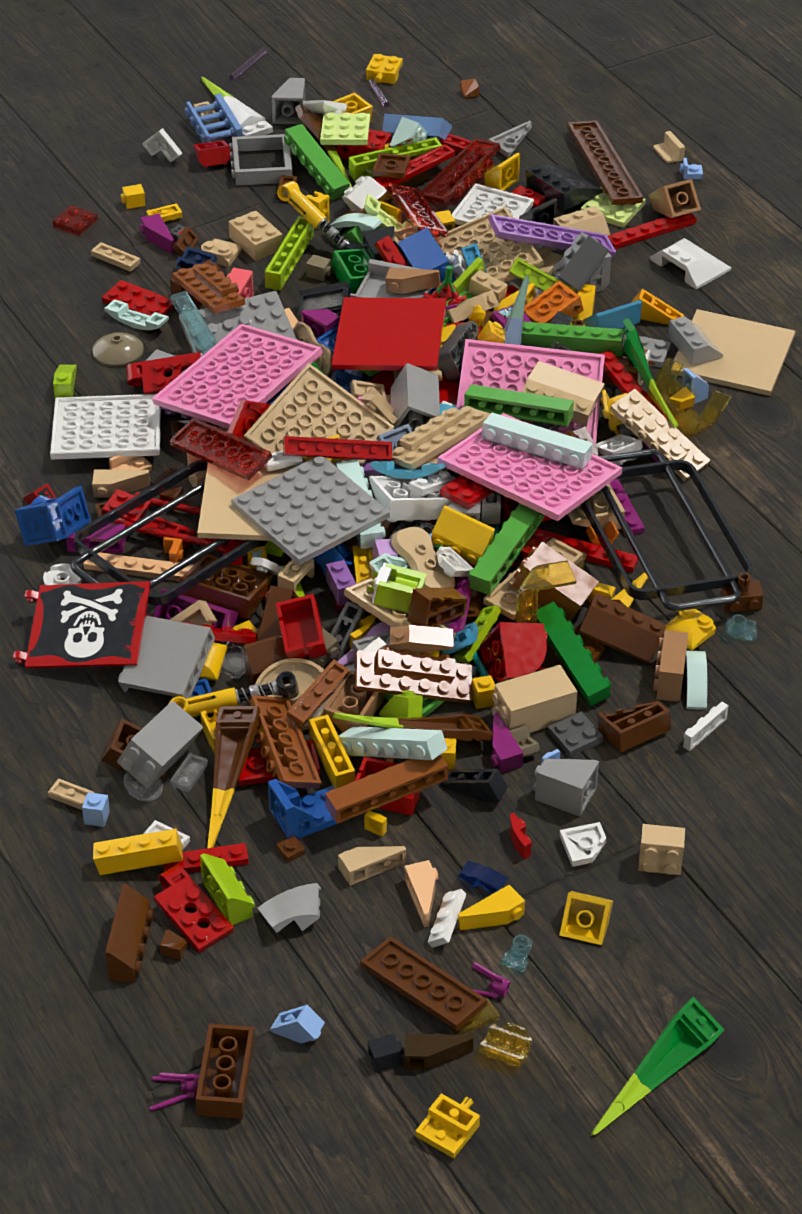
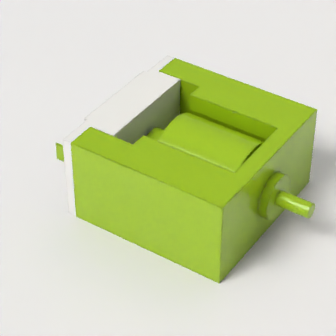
[366,563,427,613]

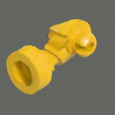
[468,305,486,327]

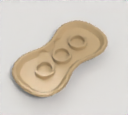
[293,322,333,377]
[391,527,455,588]

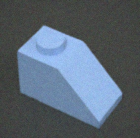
[681,368,709,404]
[270,1005,325,1043]

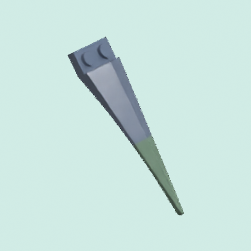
[503,275,529,345]

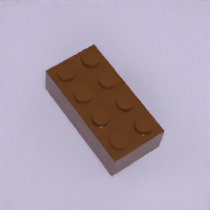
[196,1024,255,1119]

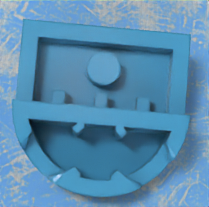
[439,622,478,655]

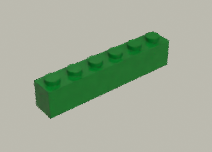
[533,601,612,707]

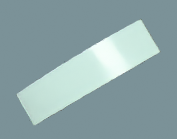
[324,213,382,235]
[105,300,169,330]
[685,651,707,710]

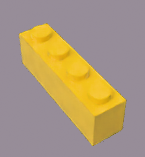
[309,715,355,789]
[93,829,183,875]

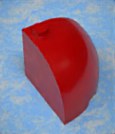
[479,622,547,682]

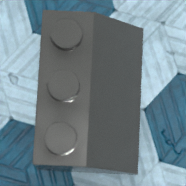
[552,232,610,291]

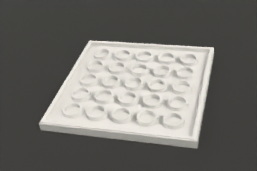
[50,394,161,460]

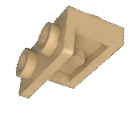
[361,387,397,424]

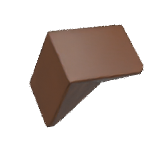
[460,79,479,98]

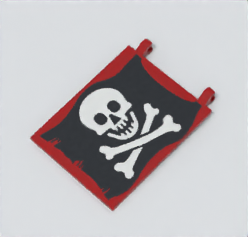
[13,581,151,668]

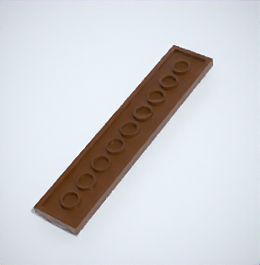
[567,121,643,206]

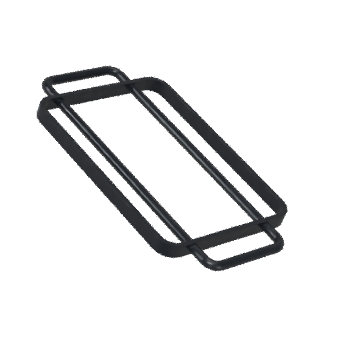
[580,449,753,612]
[70,460,266,606]

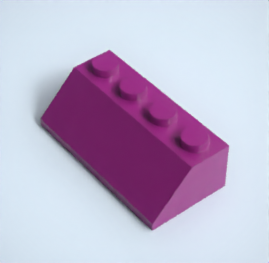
[153,589,239,644]

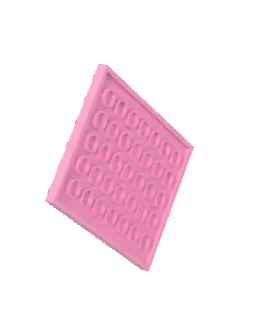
[152,324,323,429]
[456,339,605,444]
[437,413,622,521]

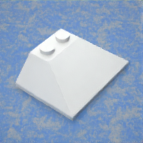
[650,238,731,289]

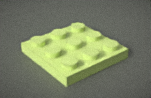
[320,113,370,145]
[581,187,646,228]

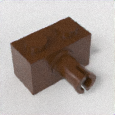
[720,572,764,612]

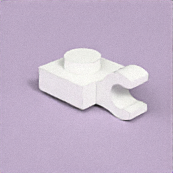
[446,250,467,277]

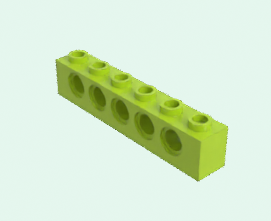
[349,137,442,181]
[265,216,314,291]

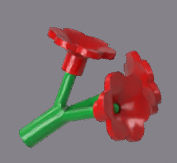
[423,265,467,306]

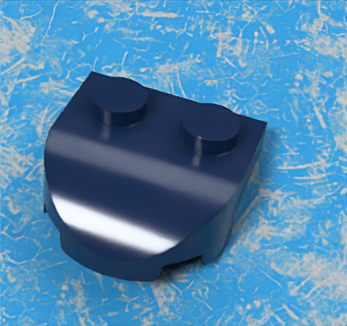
[177,246,217,270]

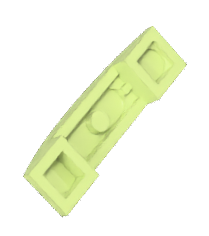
[364,194,413,230]

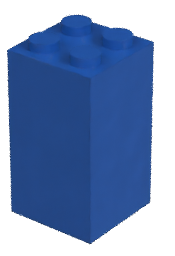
[398,227,456,295]

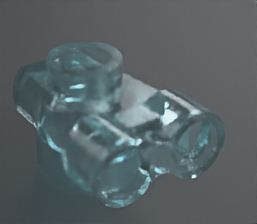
[726,614,757,640]
[500,935,533,972]

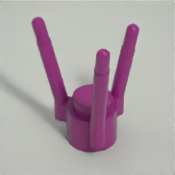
[472,962,511,1000]
[149,1073,200,1111]

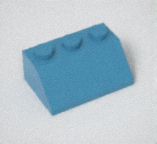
[583,300,642,329]

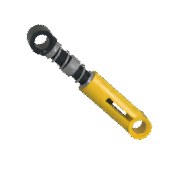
[277,181,362,250]
[169,671,299,717]

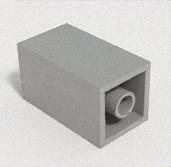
[391,363,440,431]
[117,701,203,789]

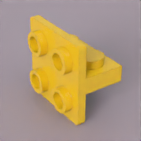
[600,390,627,436]

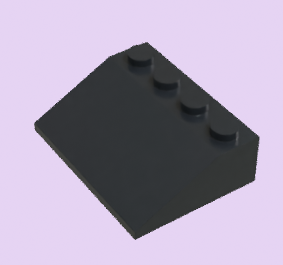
[525,164,603,210]

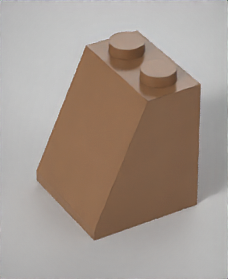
[648,179,701,218]

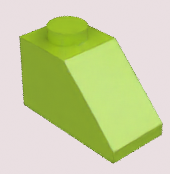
[380,690,423,718]

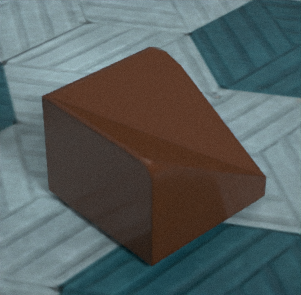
[159,487,184,501]
[159,930,188,960]

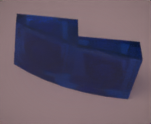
[458,861,508,894]

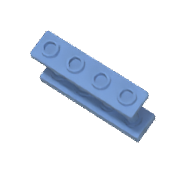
[185,94,243,143]

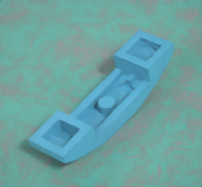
[370,461,446,479]

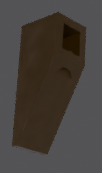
[405,1033,474,1070]

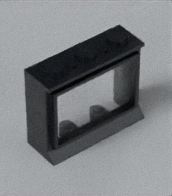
[296,281,352,322]

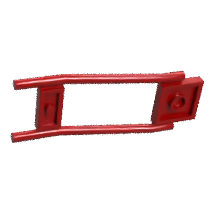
[101,489,226,553]

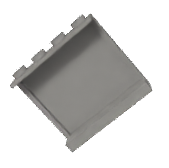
[350,259,432,298]
[118,616,215,699]

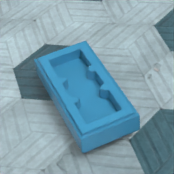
[461,243,487,273]

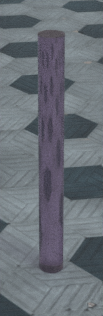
[229,47,267,80]

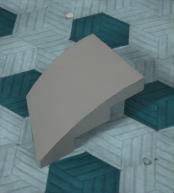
[258,883,321,933]

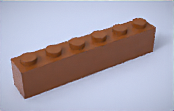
[325,755,448,824]

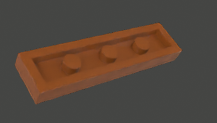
[286,660,350,726]

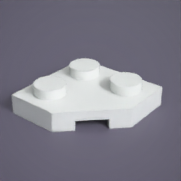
[436,547,474,577]
[560,822,606,867]

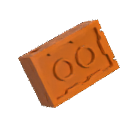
[524,281,584,324]

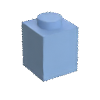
[82,792,110,827]

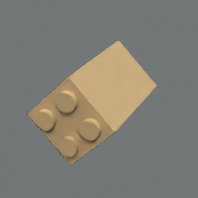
[492,665,577,733]

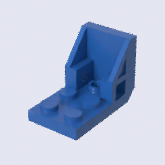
[15,486,91,546]
[268,779,337,839]

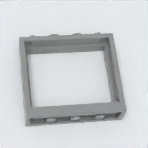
[229,134,292,185]

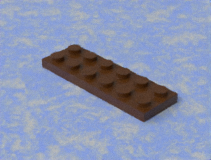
[360,936,487,1031]

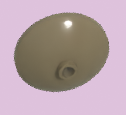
[92,332,144,368]

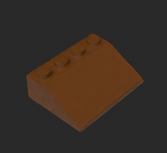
[180,554,274,620]

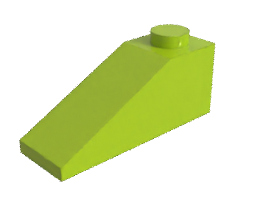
[53,365,77,398]

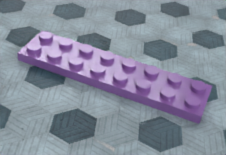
[488,214,616,257]

